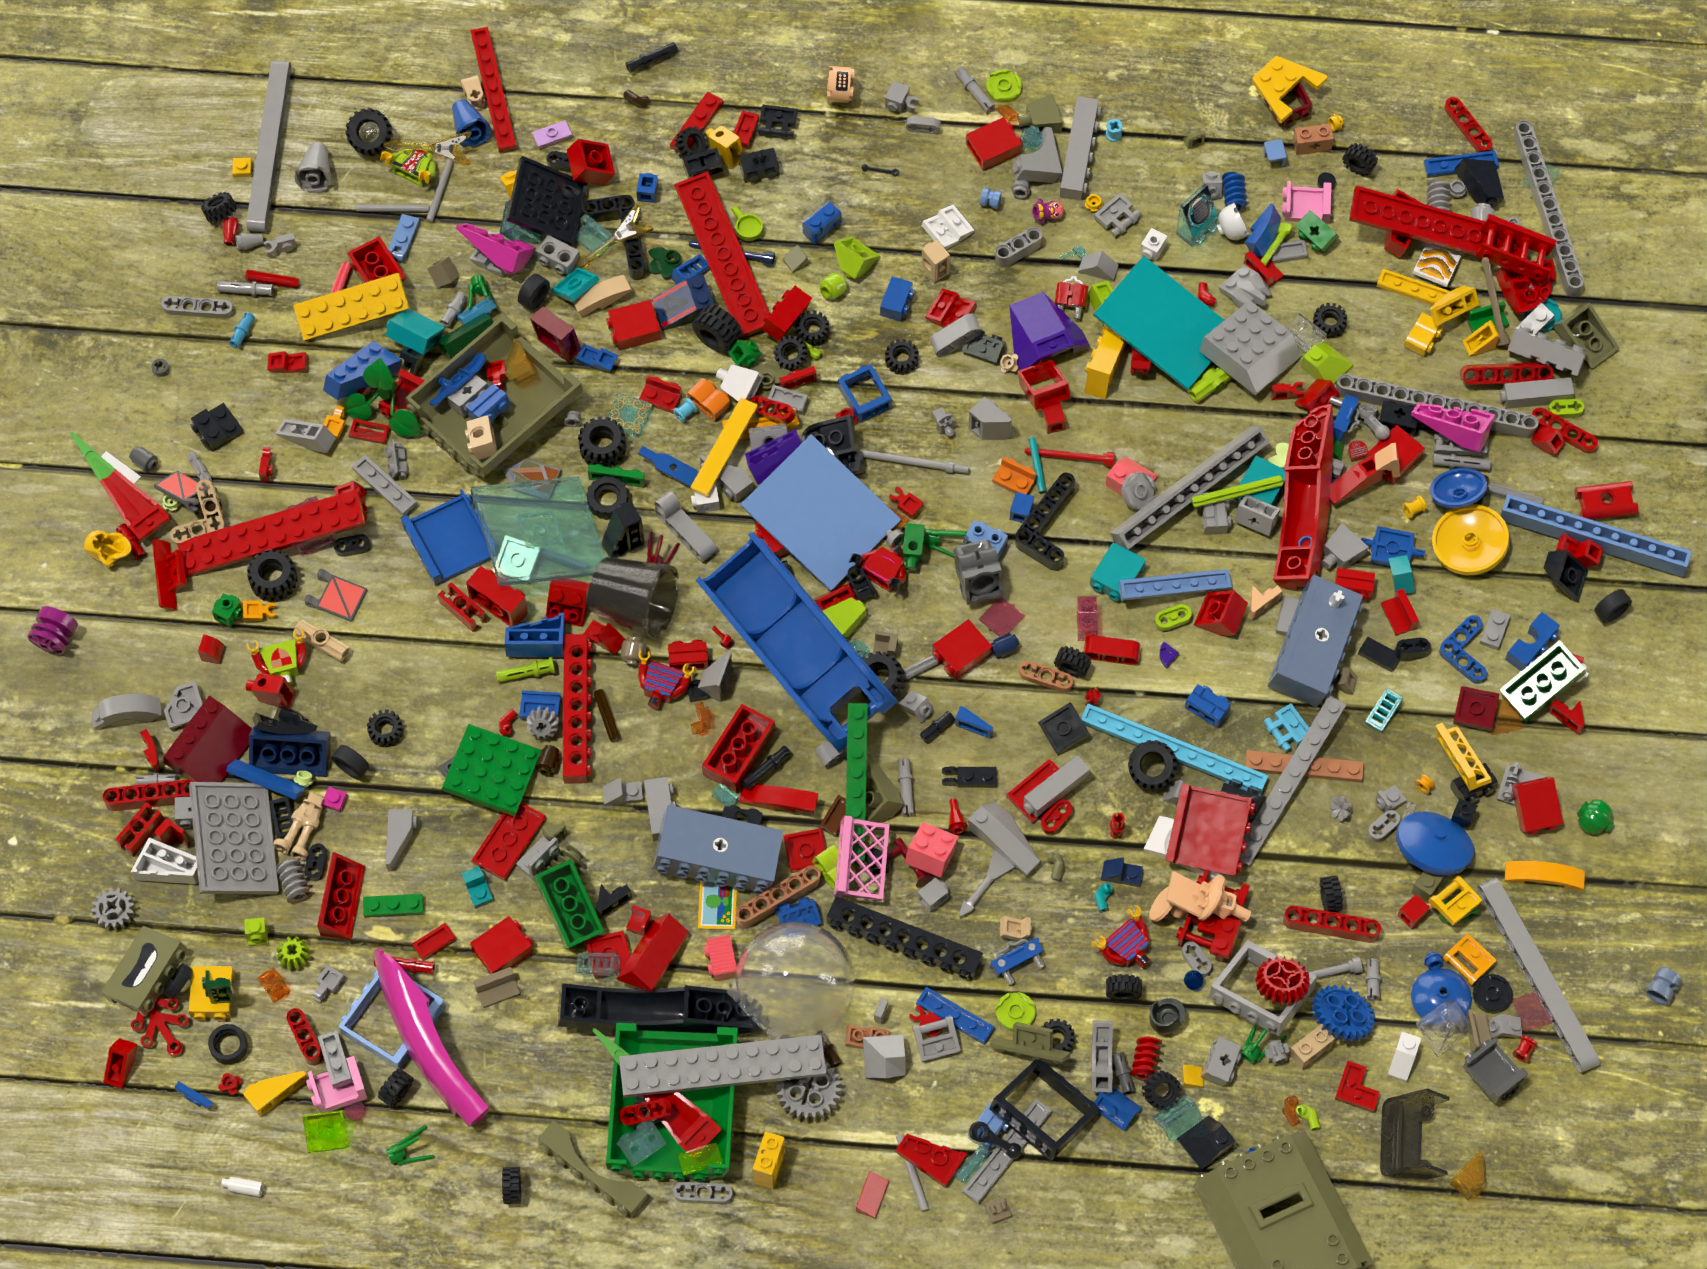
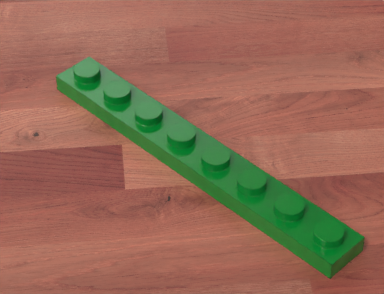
[846,703,868,861]

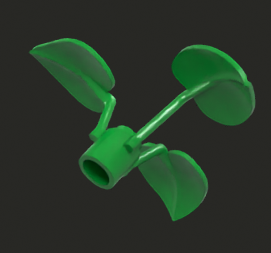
[342,357,423,437]

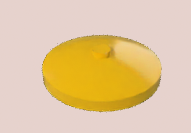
[1432,504,1509,575]

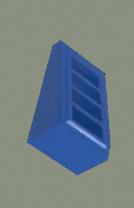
[671,254,710,284]
[955,706,993,738]

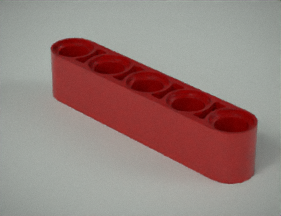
[1460,362,1554,385]
[102,779,196,811]
[1283,906,1381,943]

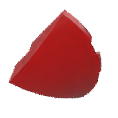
[1495,259,1555,314]

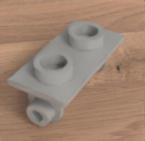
[385,439,408,480]

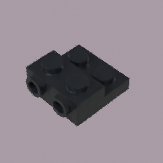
[190,402,244,452]

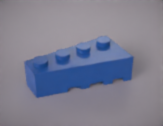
[323,341,402,400]

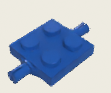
[1361,526,1425,566]

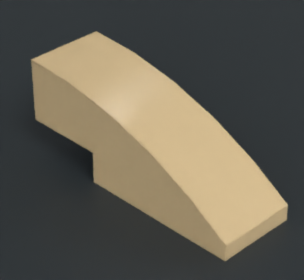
[573,275,632,317]

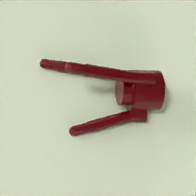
[645,532,680,574]

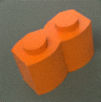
[687,378,730,421]

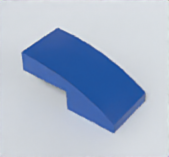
[576,344,618,372]

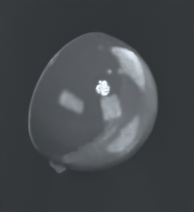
[726,921,855,1040]

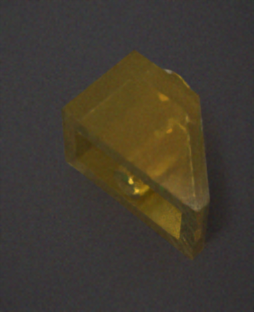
[505,338,536,385]
[1450,1150,1485,1201]

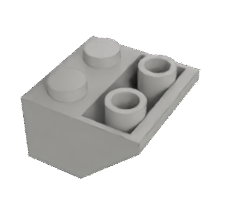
[968,396,1012,440]

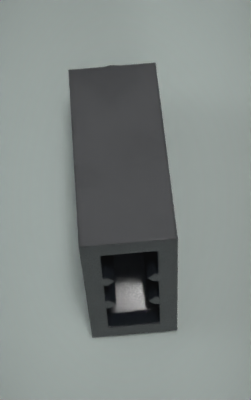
[1455,158,1504,208]

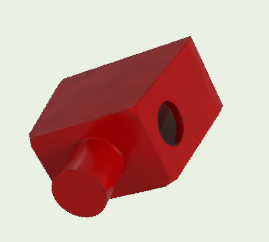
[245,673,295,708]

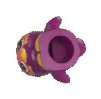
[1032,198,1064,225]

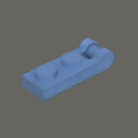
[388,214,420,262]

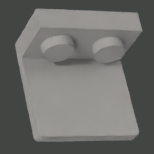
[516,837,561,881]

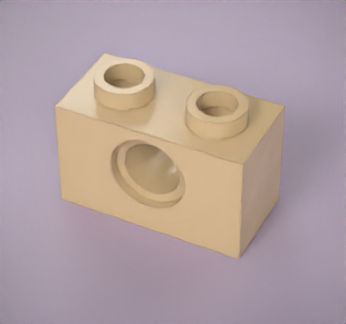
[922,240,950,283]
[465,415,497,460]

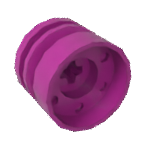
[27,606,78,655]

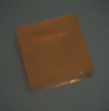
[996,105,1019,121]

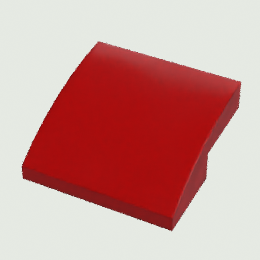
[925,288,977,328]

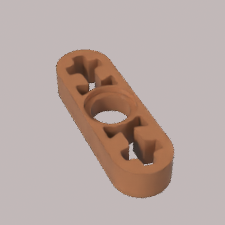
[1019,661,1073,692]

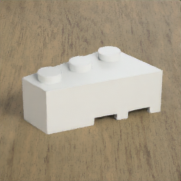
[131,838,199,884]

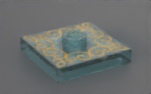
[607,392,653,437]

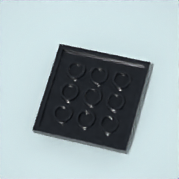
[506,156,588,247]

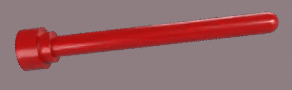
[1025,447,1115,467]

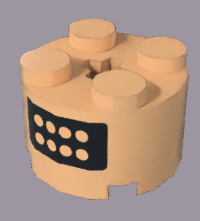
[827,66,854,103]

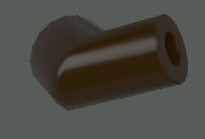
[623,90,650,108]

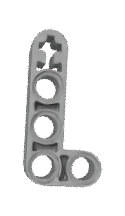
[654,491,717,562]

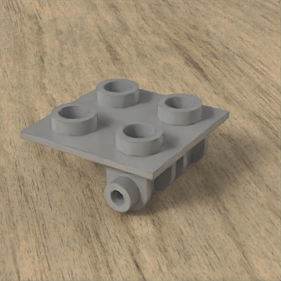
[1497,762,1545,805]

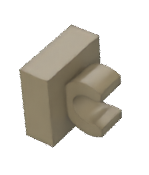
[1333,667,1357,694]
[985,1197,1011,1225]

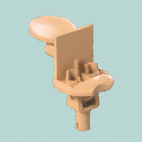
[1149,871,1251,922]

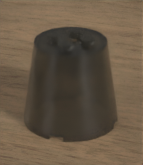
[588,557,679,640]

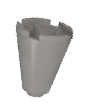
[294,142,331,193]

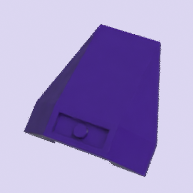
[1009,292,1090,370]

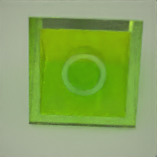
[302,1110,349,1153]

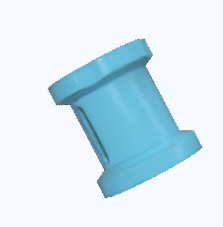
[1106,119,1123,142]
[673,398,698,423]

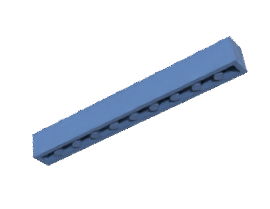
[1501,494,1692,577]

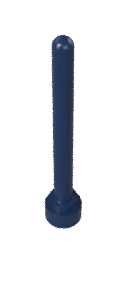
[689,240,775,267]

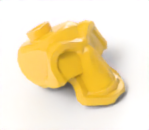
[84,530,131,568]

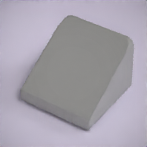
[1163,780,1184,805]

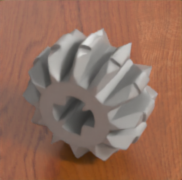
[526,706,559,740]

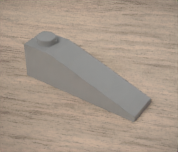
[968,802,1040,876]

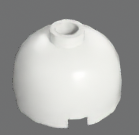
[1216,203,1249,240]

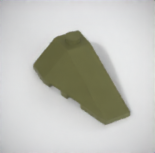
[865,751,904,823]

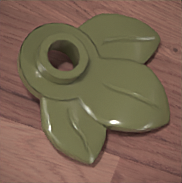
[753,358,790,390]

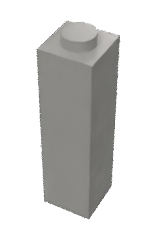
[1500,377,1574,409]
[1023,755,1090,818]

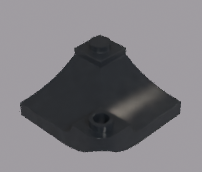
[801,415,866,476]

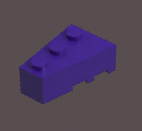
[745,429,803,485]

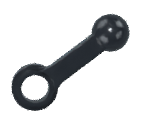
[969,1121,1022,1159]

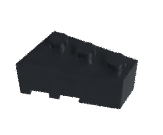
[601,501,645,560]

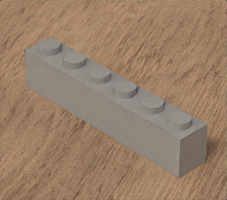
[1060,96,1101,200]

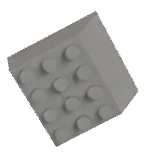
[1199,300,1302,395]

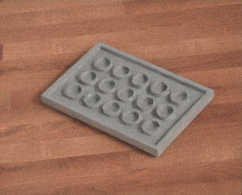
[189,782,279,894]

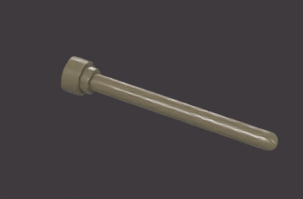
[1482,257,1511,346]

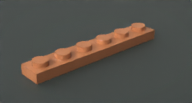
[1245,750,1363,783]

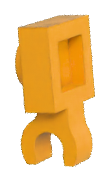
[323,405,346,440]

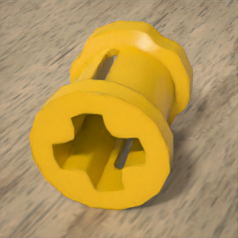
[1402,495,1427,519]

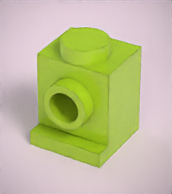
[244,917,268,946]

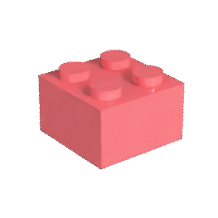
[905,822,959,878]

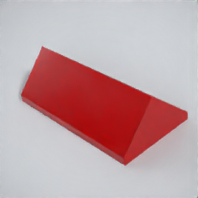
[317,852,365,940]
[617,913,689,992]

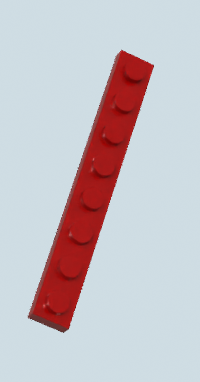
[470,27,517,152]

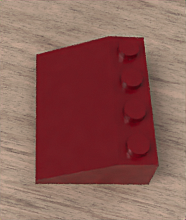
[163,696,252,782]

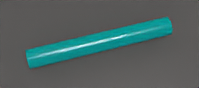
[1028,437,1046,493]

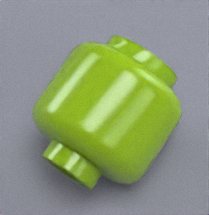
[820,272,847,300]

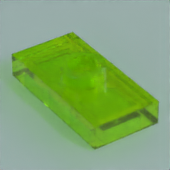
[677,1142,723,1175]

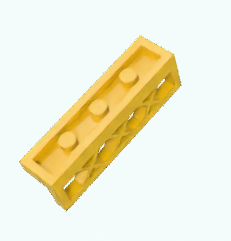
[1435,723,1491,791]

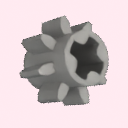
[1265,1040,1290,1065]

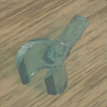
[1059,244,1086,260]

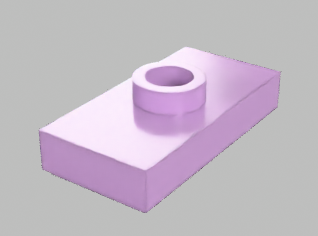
[532,120,572,149]

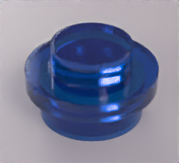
[1184,970,1204,990]

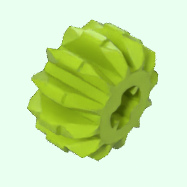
[276,936,310,970]

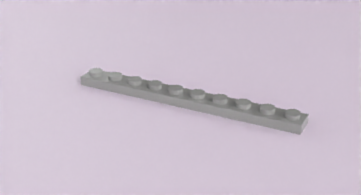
[1240,695,1346,867]

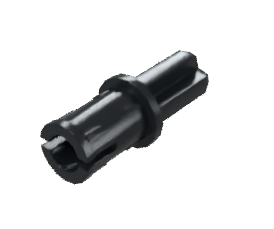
[920,711,955,742]

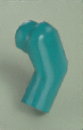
[1094,883,1113,912]

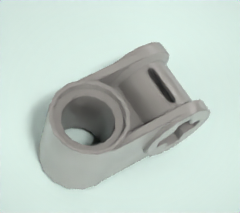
[815,741,847,768]

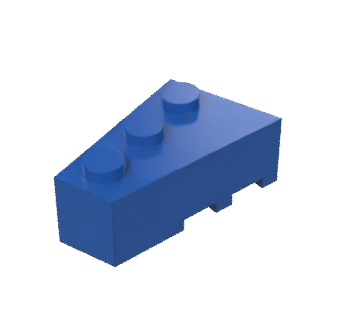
[505,612,566,657]

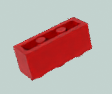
[762,285,813,341]

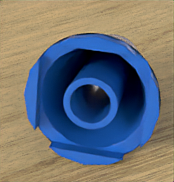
[452,99,492,148]

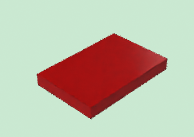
[1006,758,1076,824]

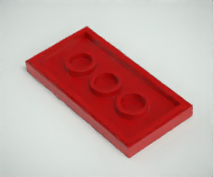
[471,802,547,881]

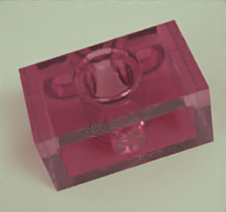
[1076,596,1098,641]

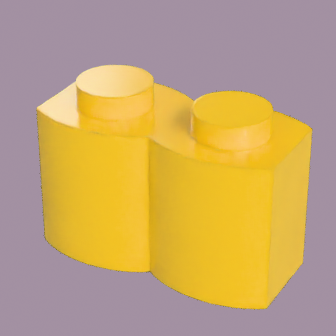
[1404,312,1443,357]

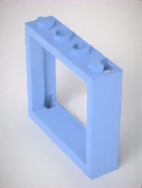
[339,970,446,1069]

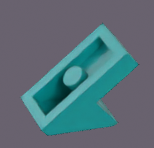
[461,866,493,908]

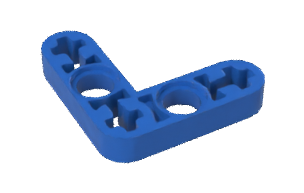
[1439,615,1487,684]

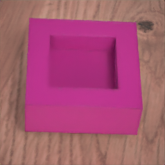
[322,787,348,812]

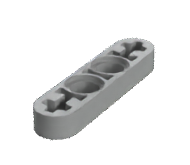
[161,296,234,319]

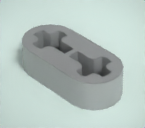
[906,116,941,134]
[1368,810,1400,842]
[1182,942,1211,977]

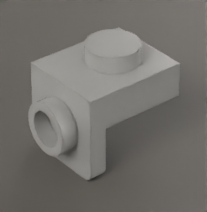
[1201,171,1222,199]
[899,691,934,723]
[1489,1014,1522,1039]

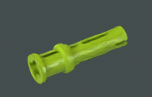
[496,657,555,683]

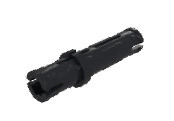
[625,42,678,73]
[741,746,791,790]

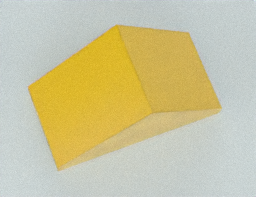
[1462,320,1499,357]

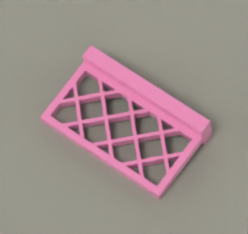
[834,816,889,901]

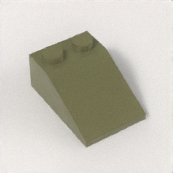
[1553,302,1619,369]

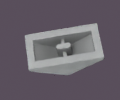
[1078,251,1118,282]

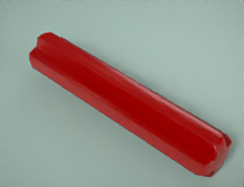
[245,269,299,288]

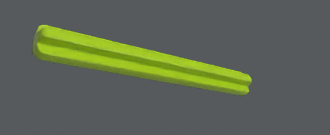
[1192,475,1283,508]

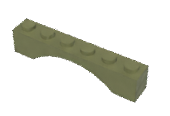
[538,1120,648,1218]

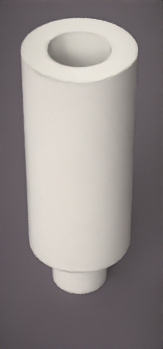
[221,1176,263,1197]

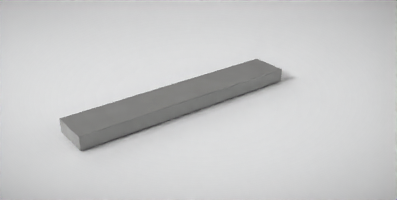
[962,1099,1052,1204]

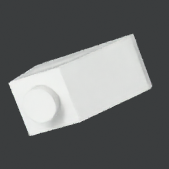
[1388,1032,1421,1082]

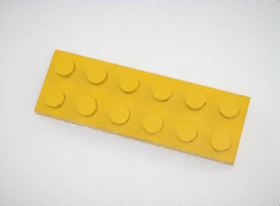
[293,273,410,341]

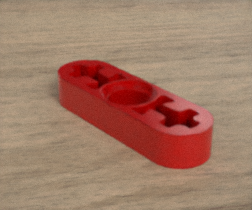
[749,396,796,423]
[619,1097,672,1125]

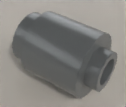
[129,446,158,472]

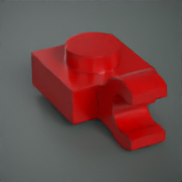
[486,359,507,391]
[1271,382,1304,400]

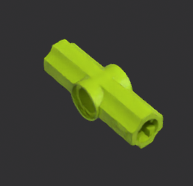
[1187,367,1233,403]

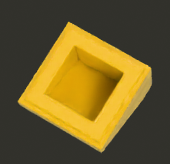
[1182,1065,1203,1088]

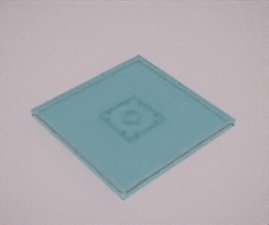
[470,476,609,586]

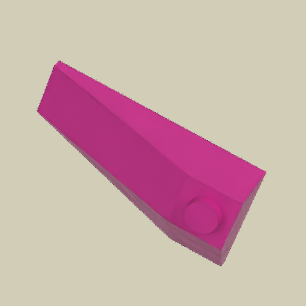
[456,223,536,274]
[1411,403,1495,452]

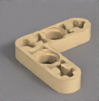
[170,479,225,543]

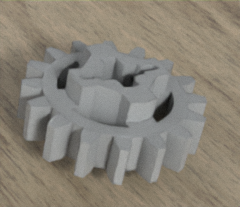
[91,887,135,930]

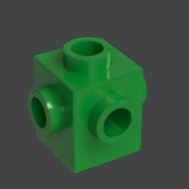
[728,340,762,367]
[212,593,243,627]

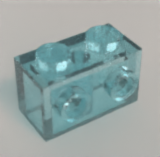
[616,1121,667,1167]

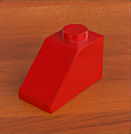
[103,1038,138,1089]

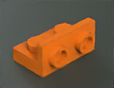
[992,457,1037,495]

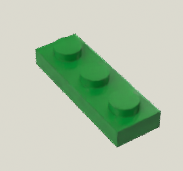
[587,464,645,488]
[363,894,423,918]

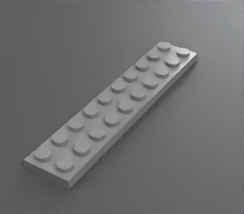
[619,1035,826,1098]

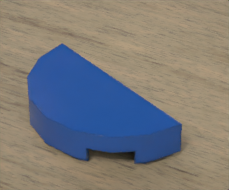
[175,1081,212,1109]

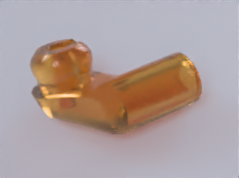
[1282,1095,1300,1127]

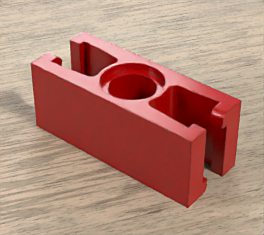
[437,582,486,632]
[115,802,164,857]

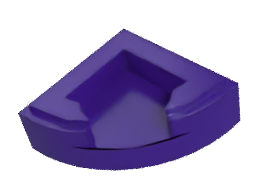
[1159,642,1179,668]

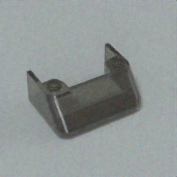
[1380,1088,1449,1181]

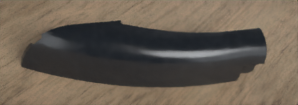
[558,983,763,1036]

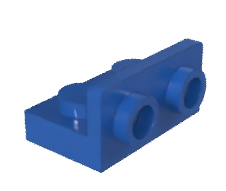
[775,897,822,936]

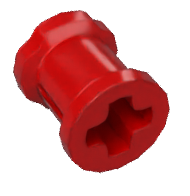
[1512,1036,1537,1063]

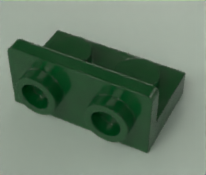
[202,970,236,1004]

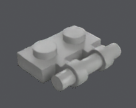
[1094,193,1142,237]

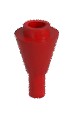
[948,799,968,834]

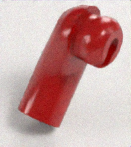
[499,709,518,736]

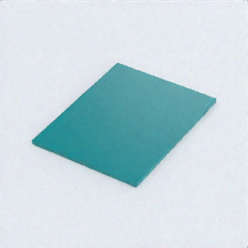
[1093,256,1224,390]

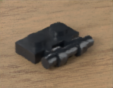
[758,104,798,139]

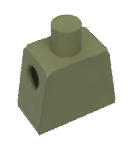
[1018,94,1063,134]

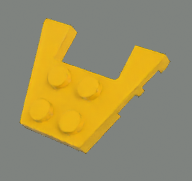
[1252,56,1328,124]

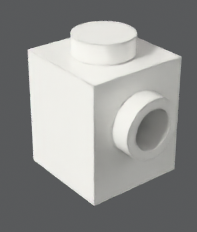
[1140,228,1168,261]

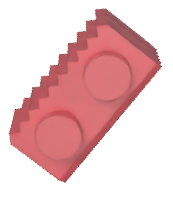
[703,934,738,981]

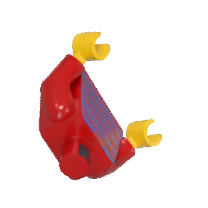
[638,650,697,709]
[1091,905,1151,968]

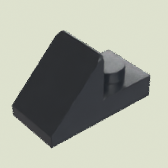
[596,884,632,919]

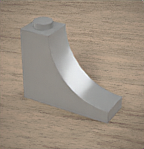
[1012,127,1062,183]

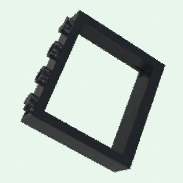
[989,1059,1100,1161]

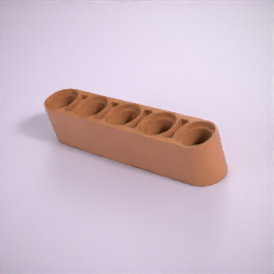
[736,866,821,929]

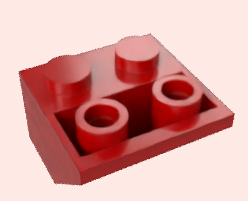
[545,576,592,626]

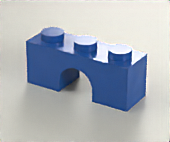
[1505,612,1560,671]

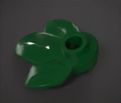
[647,247,681,278]

